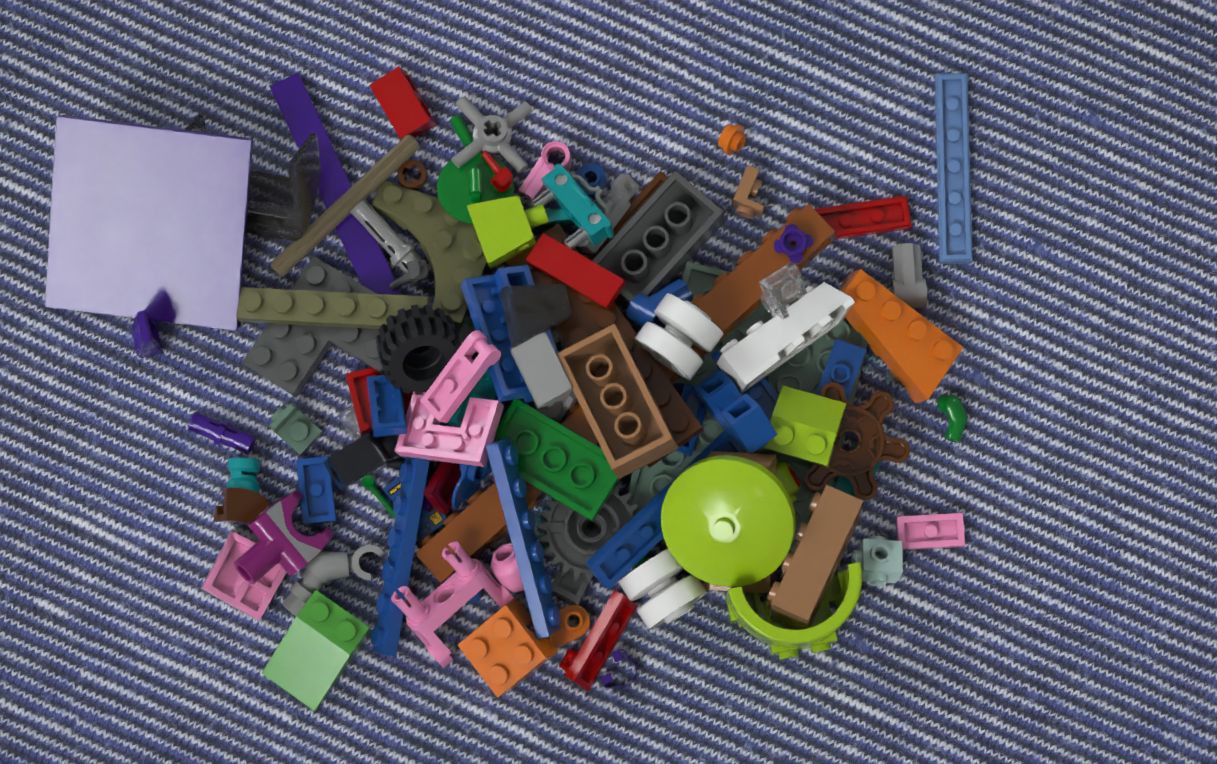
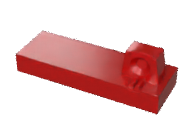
[559,590,638,691]

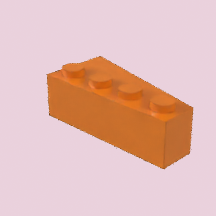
[838,269,964,404]

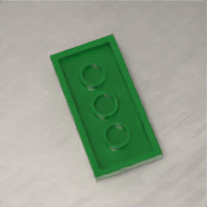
[488,399,621,522]

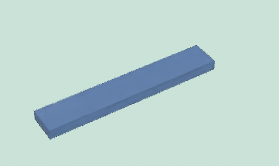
[934,73,973,264]

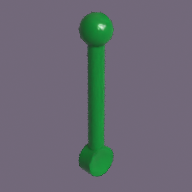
[361,475,396,519]

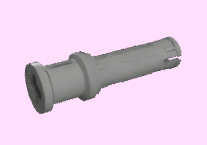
[350,199,433,286]

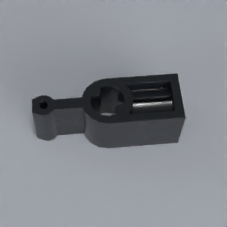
[323,431,400,490]

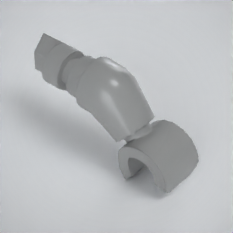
[282,544,386,616]

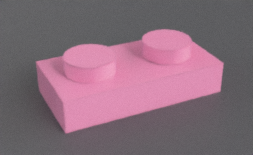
[896,513,965,550]

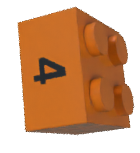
[458,600,558,698]

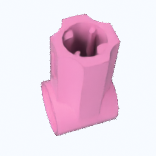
[518,141,572,201]

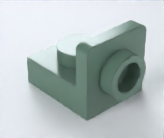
[269,402,323,457]

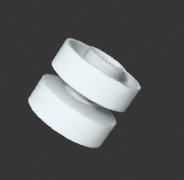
[634,293,723,380]
[619,549,708,630]

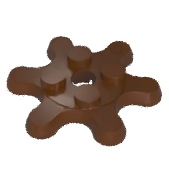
[804,382,910,500]

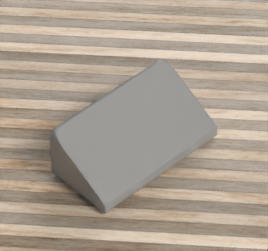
[510,332,572,409]

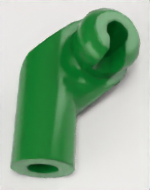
[937,394,968,443]

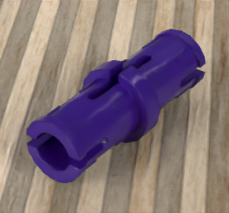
[188,411,256,455]

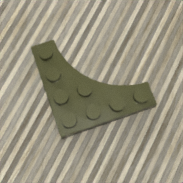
[371,180,488,330]

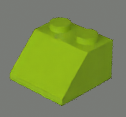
[763,386,846,467]

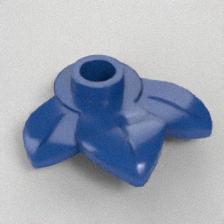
[452,460,492,509]

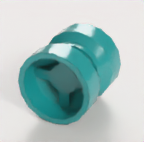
[227,458,260,493]

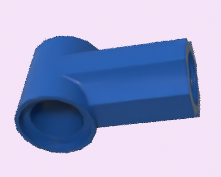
[627,279,693,328]

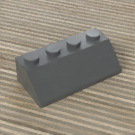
[592,171,725,307]

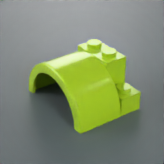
[725,562,862,660]

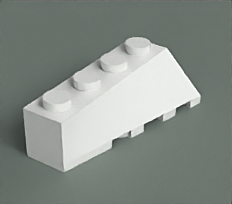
[717,282,855,394]

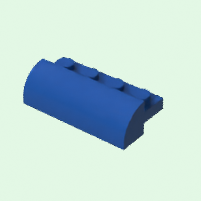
[461,265,558,403]

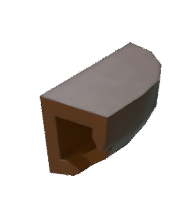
[213,488,270,523]

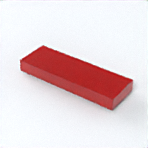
[814,195,912,240]
[526,233,626,310]

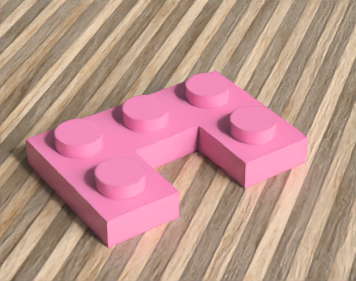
[395,391,504,467]

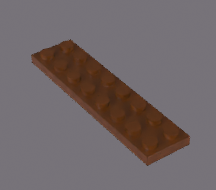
[506,223,704,468]

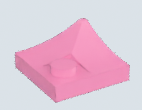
[201,531,287,621]

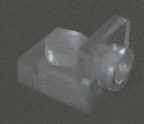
[759,262,807,320]

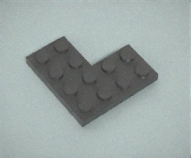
[242,256,384,398]

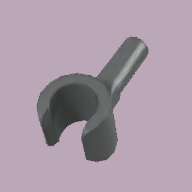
[390,260,428,290]

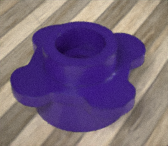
[774,224,813,263]

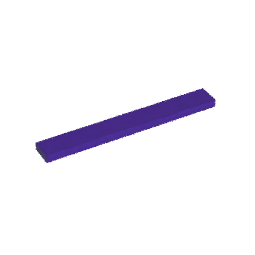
[269,73,402,295]

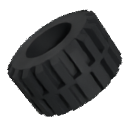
[376,305,462,395]

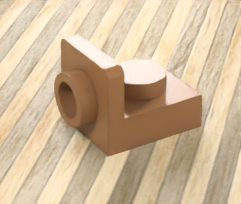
[731,165,765,219]

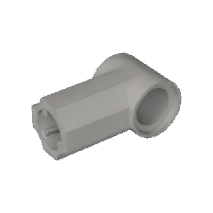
[891,243,927,308]

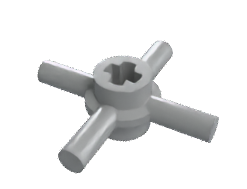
[451,96,532,174]

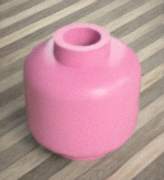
[490,544,524,592]

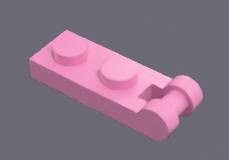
[420,330,501,423]

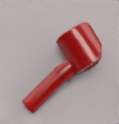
[482,151,512,193]

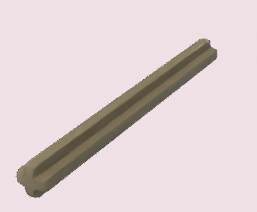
[270,134,420,276]

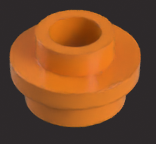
[718,124,746,155]

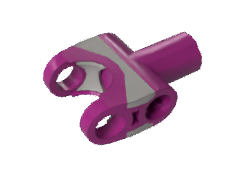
[234,489,334,585]

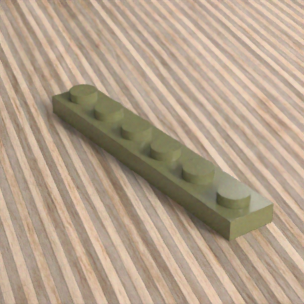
[236,287,431,329]

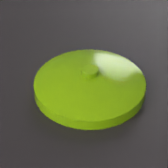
[661,455,796,587]

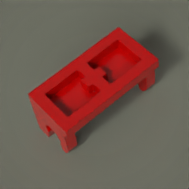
[369,66,438,140]

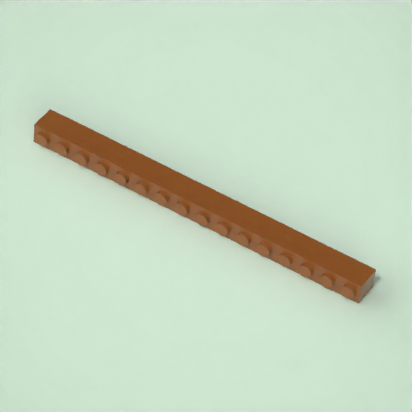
[415,203,836,584]

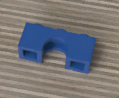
[693,369,777,454]

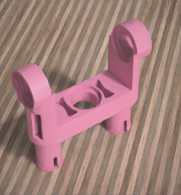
[391,541,516,668]

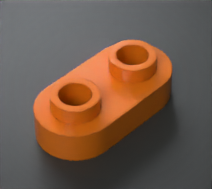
[549,605,590,649]

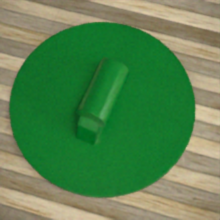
[437,152,514,224]

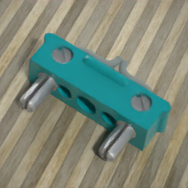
[531,164,614,249]

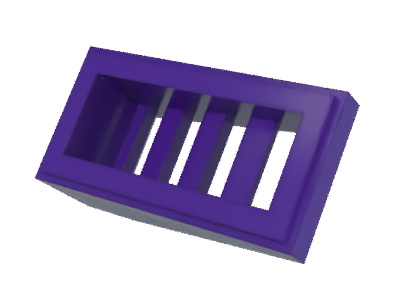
[131,311,163,358]

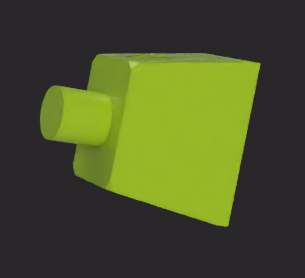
[467,196,549,269]

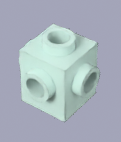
[852,536,903,586]

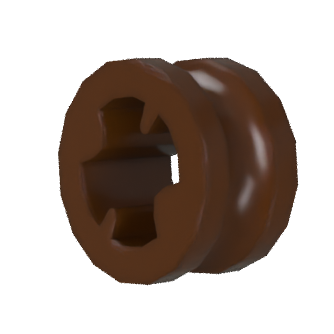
[397,160,427,191]

